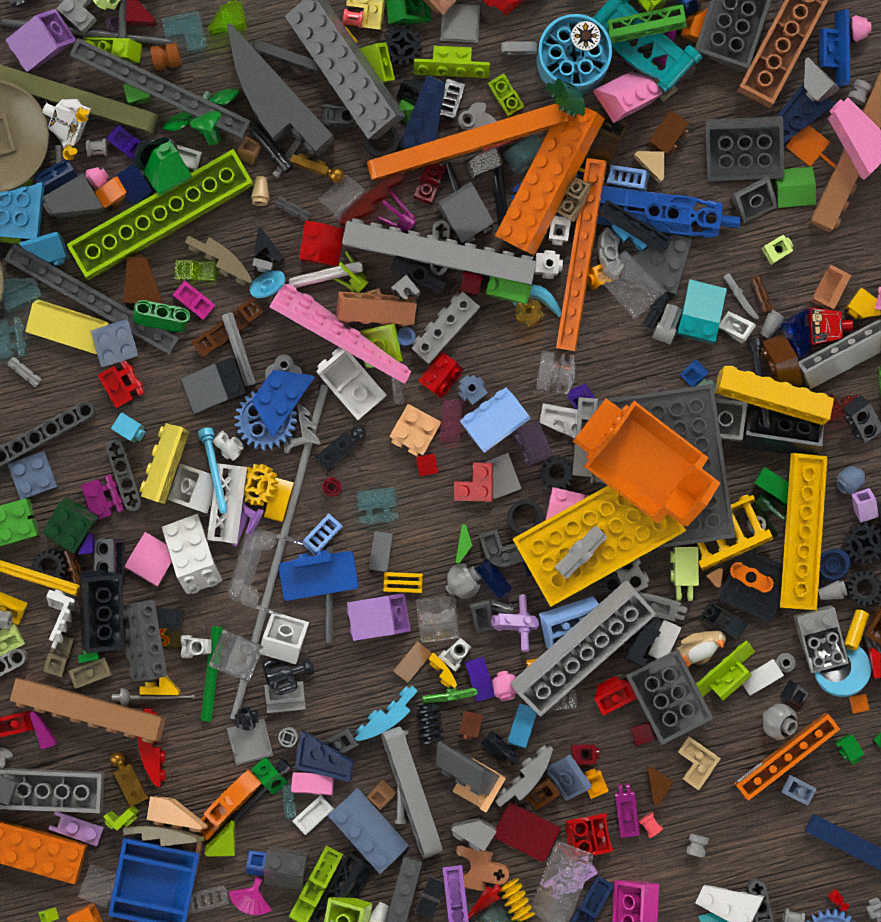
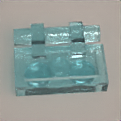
[0,317,26,359]
[356,487,398,525]

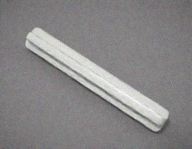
[289,261,363,288]

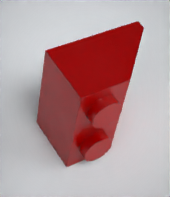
[299,221,344,267]

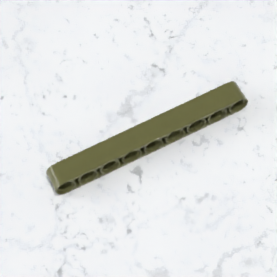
[0,65,159,134]

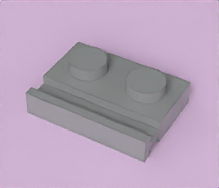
[264,681,306,713]

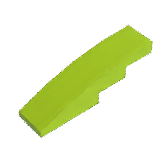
[288,845,343,922]

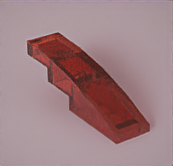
[339,172,404,226]

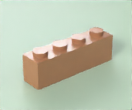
[336,292,417,326]

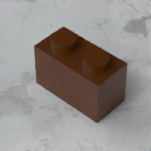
[647,110,689,157]

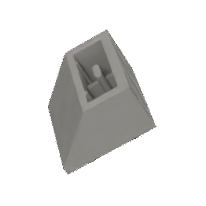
[451,817,497,852]

